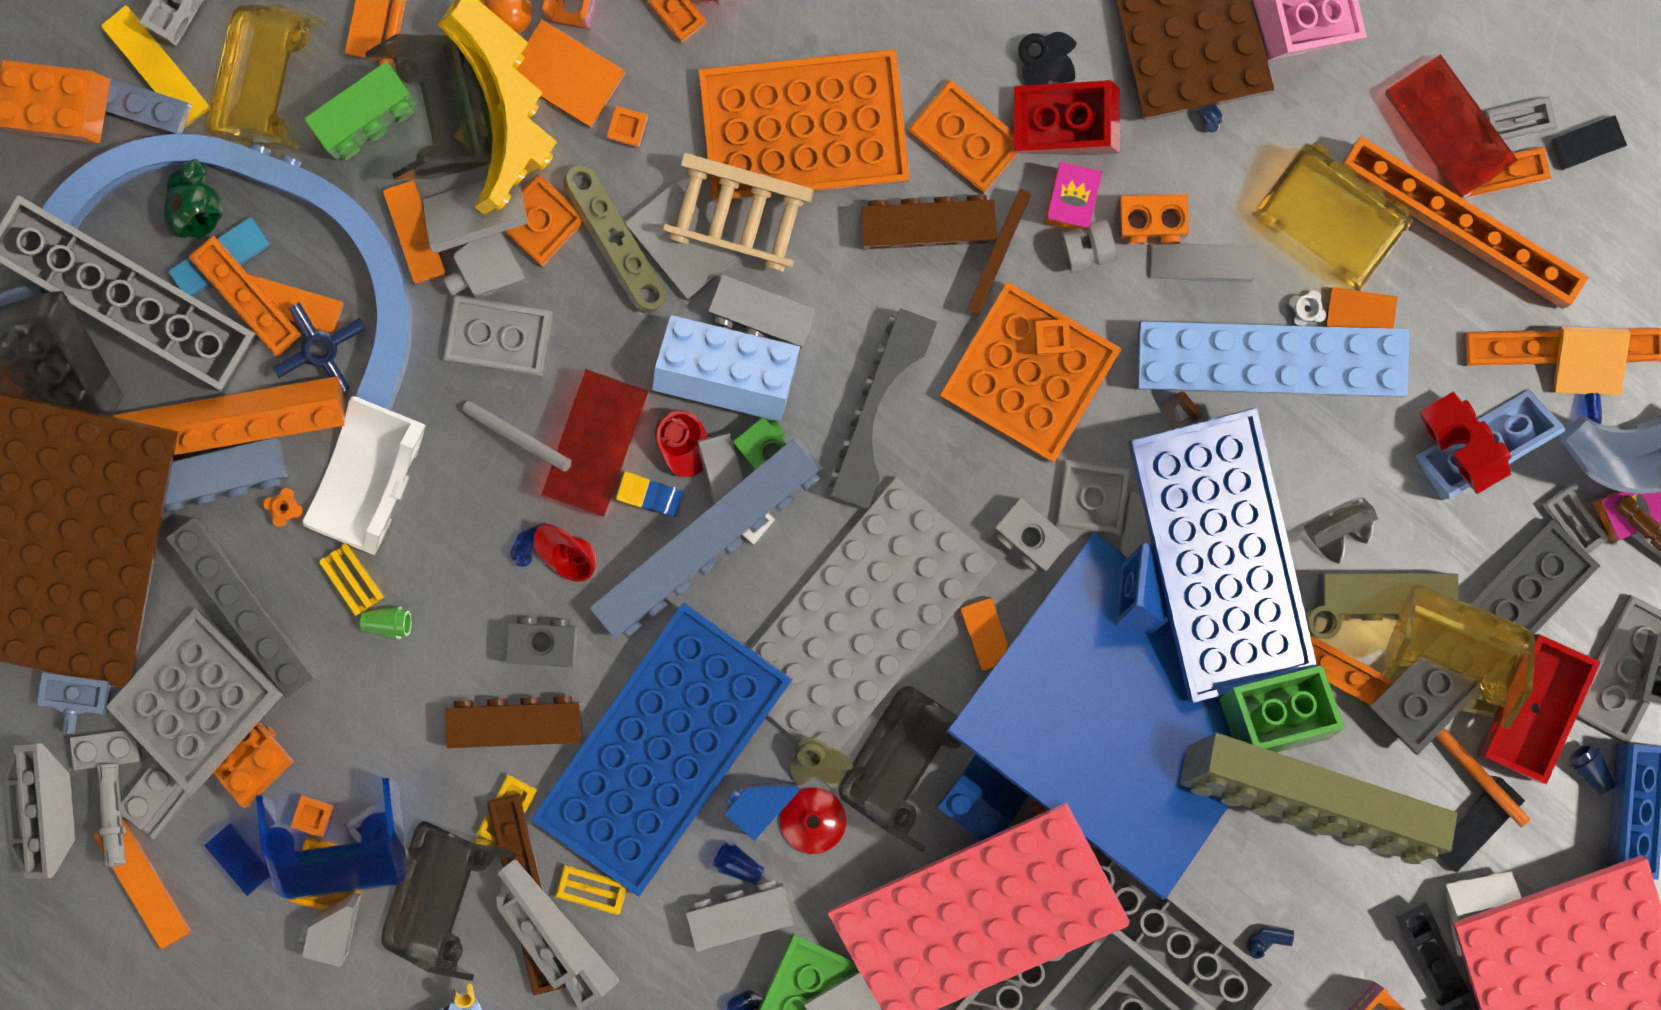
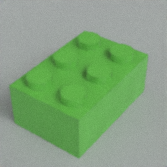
[304,61,419,161]
[1219,665,1345,753]

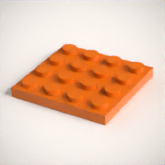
[940,282,1122,463]

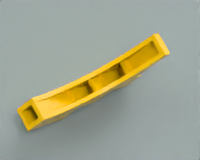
[437,0,557,215]

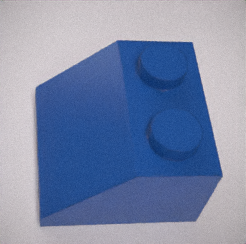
[1115,542,1169,634]
[937,754,1029,841]
[724,783,800,841]

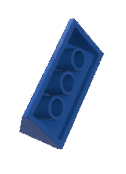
[1606,742,1661,880]

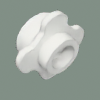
[1289,290,1326,326]

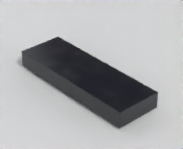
[1438,777,1526,873]

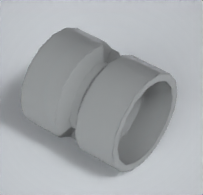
[1061,220,1117,273]

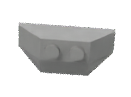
[4,743,75,879]

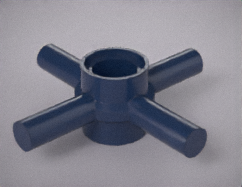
[272,302,366,392]

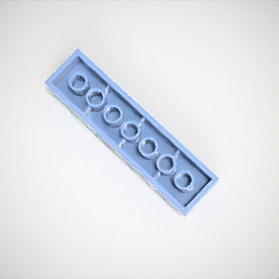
[1137,322,1410,398]

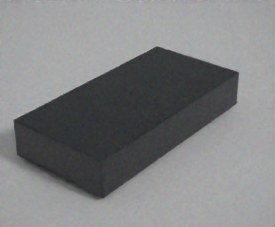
[1551,115,1627,170]

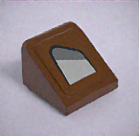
[1161,391,1203,428]

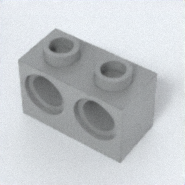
[139,0,203,46]

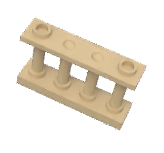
[663,153,814,271]

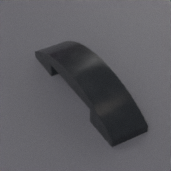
[1395,902,1479,1010]

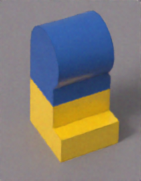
[616,471,683,517]

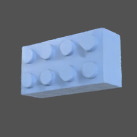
[652,315,800,422]

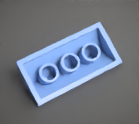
[1416,389,1565,500]

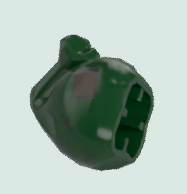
[164,159,223,238]

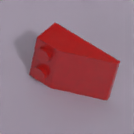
[1014,80,1120,155]

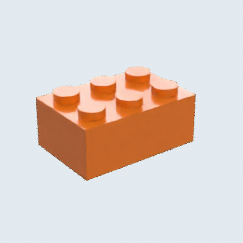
[0,60,111,144]

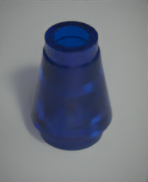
[713,842,765,885]

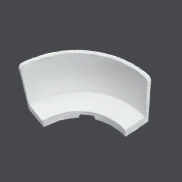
[303,396,425,555]

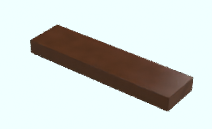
[966,188,1031,317]

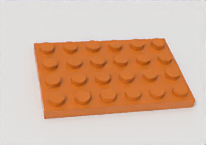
[699,49,910,202]

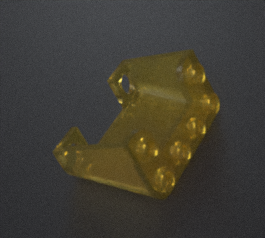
[1251,142,1413,291]

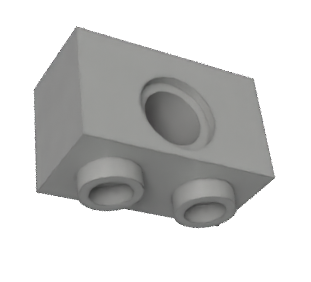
[994,497,1072,572]

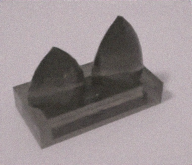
[1304,497,1378,564]

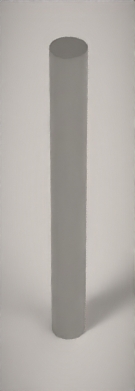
[462,401,572,471]

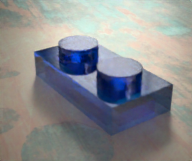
[204,823,275,896]

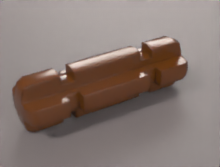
[1615,495,1661,551]

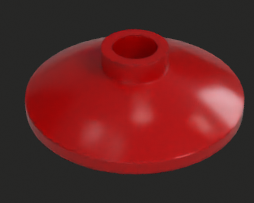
[780,787,846,854]

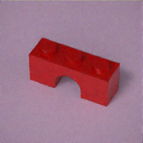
[1419,391,1511,494]

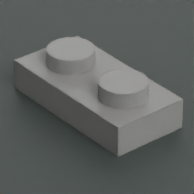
[70,730,142,771]

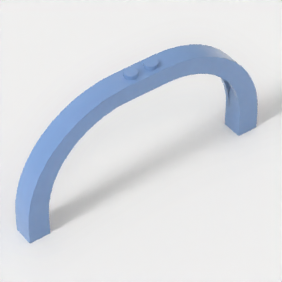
[13,134,412,411]

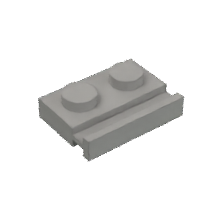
[121,760,191,840]

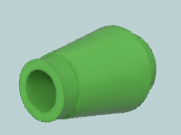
[360,607,412,640]

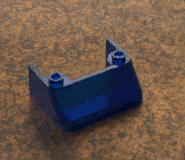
[256,778,407,900]

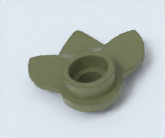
[790,737,853,789]

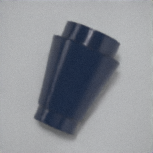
[1570,744,1615,795]

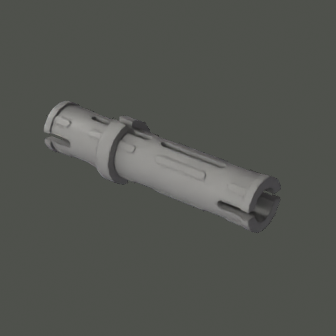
[96,764,126,867]

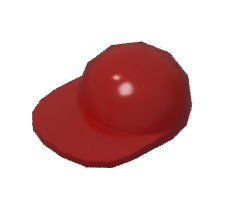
[654,410,708,477]
[533,523,598,582]

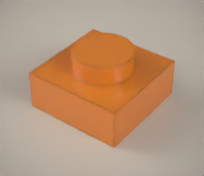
[607,106,648,148]
[1035,319,1071,355]
[290,795,334,838]

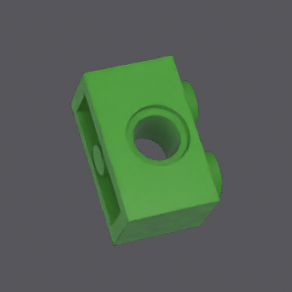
[733,417,786,470]

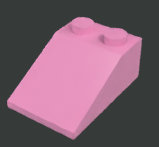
[1253,0,1367,61]

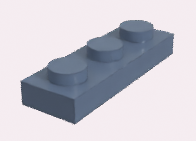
[105,77,192,134]

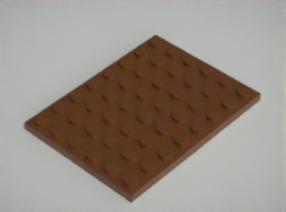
[0,392,178,688]

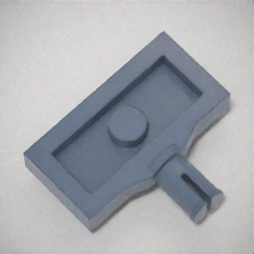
[37,672,110,734]

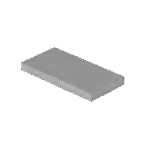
[1577,595,1661,743]

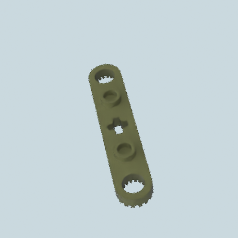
[563,165,666,313]

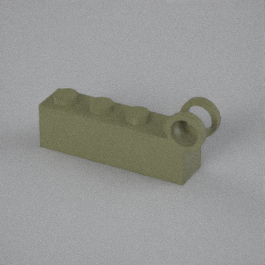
[1305,574,1459,639]

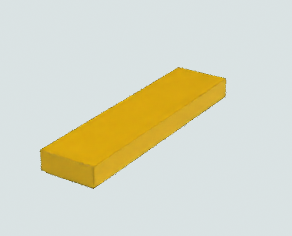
[101,5,211,128]

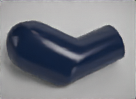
[1193,105,1223,133]
[1246,926,1294,959]

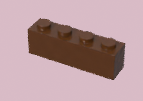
[861,194,997,250]
[445,696,583,748]

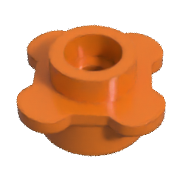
[264,488,303,527]

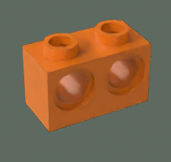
[1118,194,1189,245]

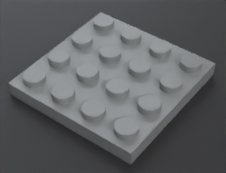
[106,608,283,795]

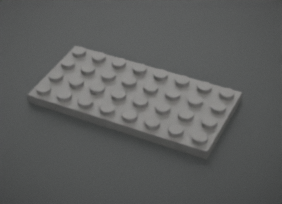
[752,476,998,750]

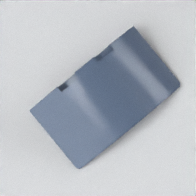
[1558,414,1661,494]

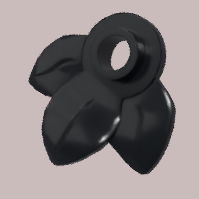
[1018,32,1077,85]

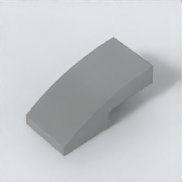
[697,432,743,505]

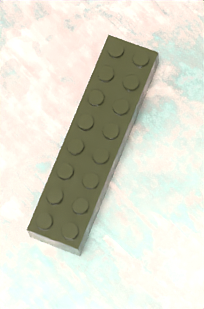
[1180,733,1458,864]

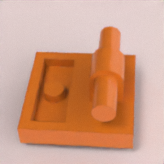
[213,721,294,808]

